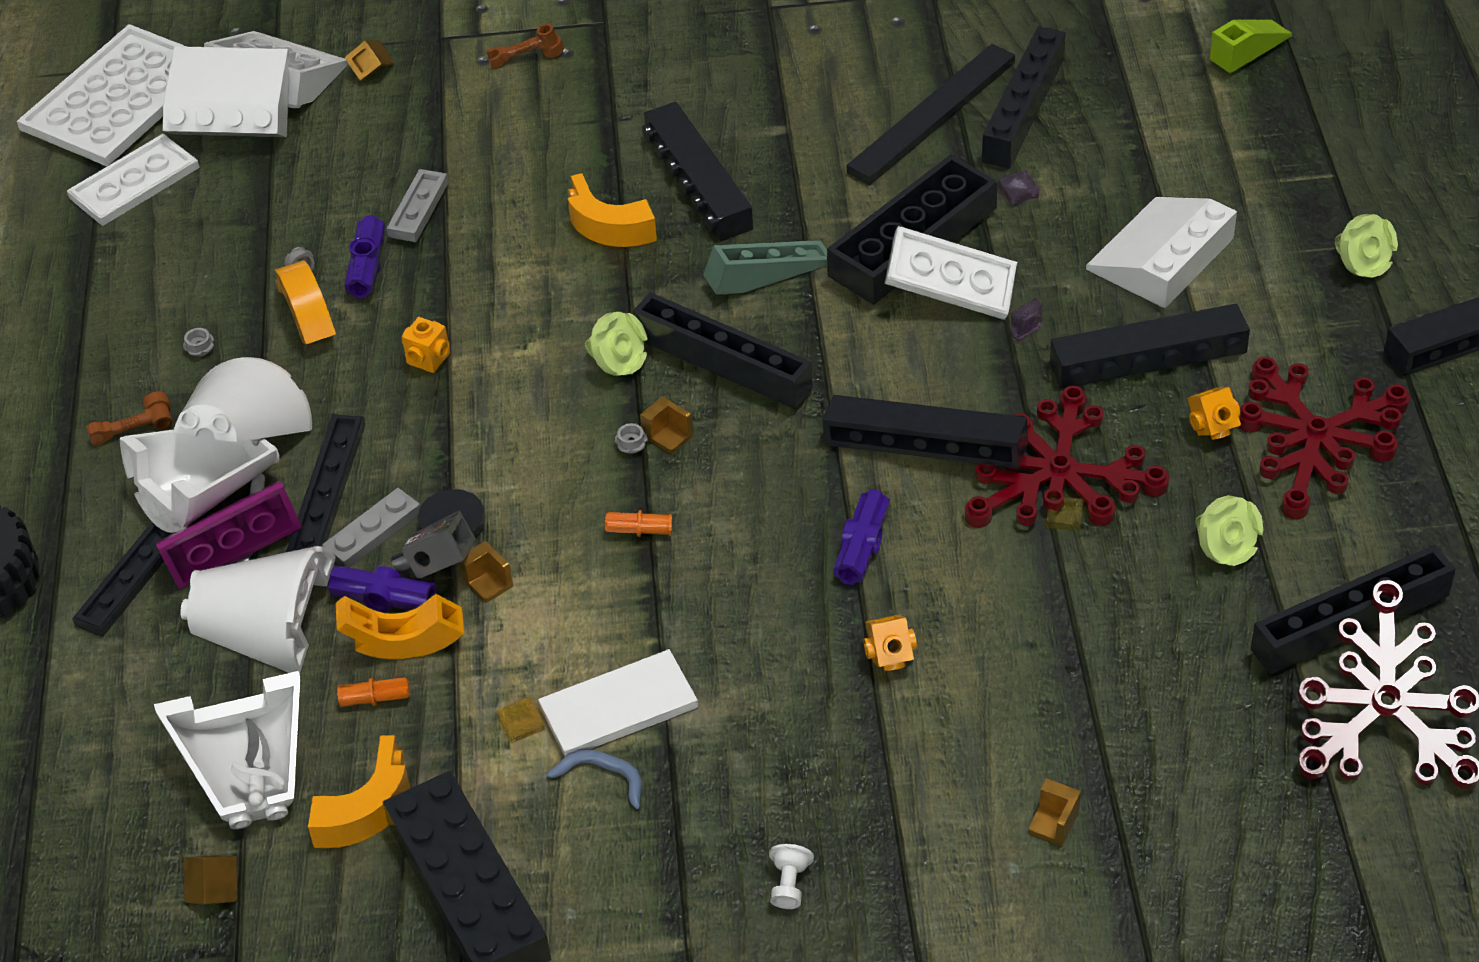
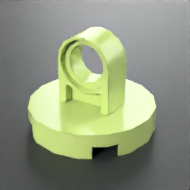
[1335,214,1398,278]
[585,312,647,376]
[1195,495,1263,566]

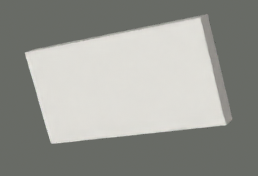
[67,134,199,226]
[885,226,1017,320]
[538,649,698,757]

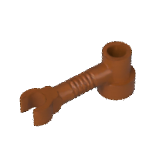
[486,23,564,68]
[86,391,173,445]

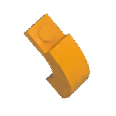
[567,173,657,247]
[274,260,336,344]
[336,594,464,659]
[308,735,410,848]

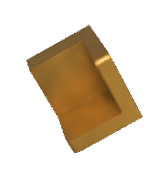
[344,40,394,81]
[640,396,693,454]
[459,541,513,603]
[1029,778,1081,846]
[184,855,237,904]

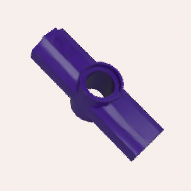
[345,216,385,299]
[834,489,890,585]
[328,566,436,612]

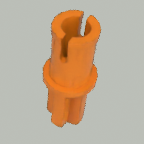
[604,510,672,537]
[337,677,410,708]

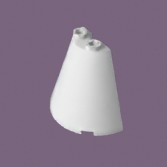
[174,357,312,442]
[120,428,280,533]
[180,546,336,675]
[154,671,300,829]

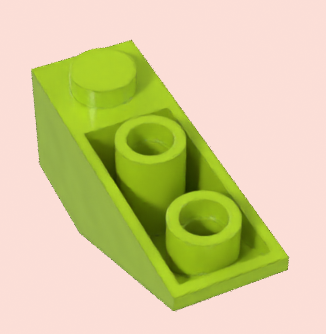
[1209,20,1292,73]

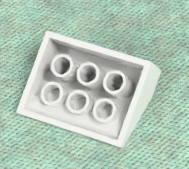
[204,31,348,108]
[163,46,289,137]
[1086,197,1237,308]

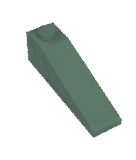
[704,240,827,295]

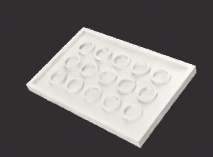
[17,24,187,166]

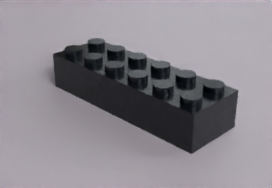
[827,154,998,305]
[382,770,552,962]

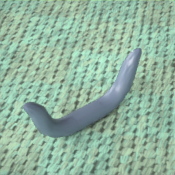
[546,750,642,809]

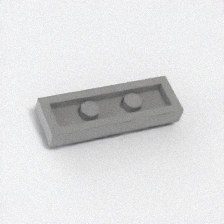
[386,169,449,242]
[322,488,421,568]

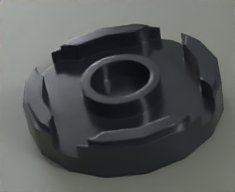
[417,489,486,538]

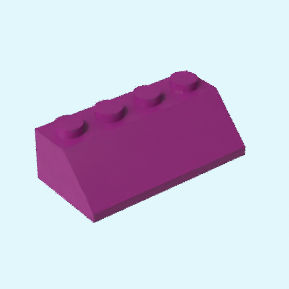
[155,481,302,590]

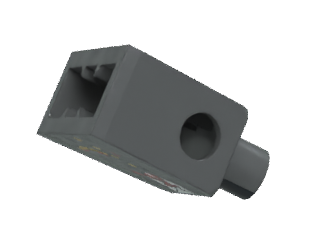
[391,510,476,578]

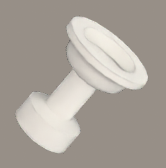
[769,844,814,909]

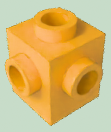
[401,316,450,373]
[1187,387,1241,440]
[863,614,917,671]

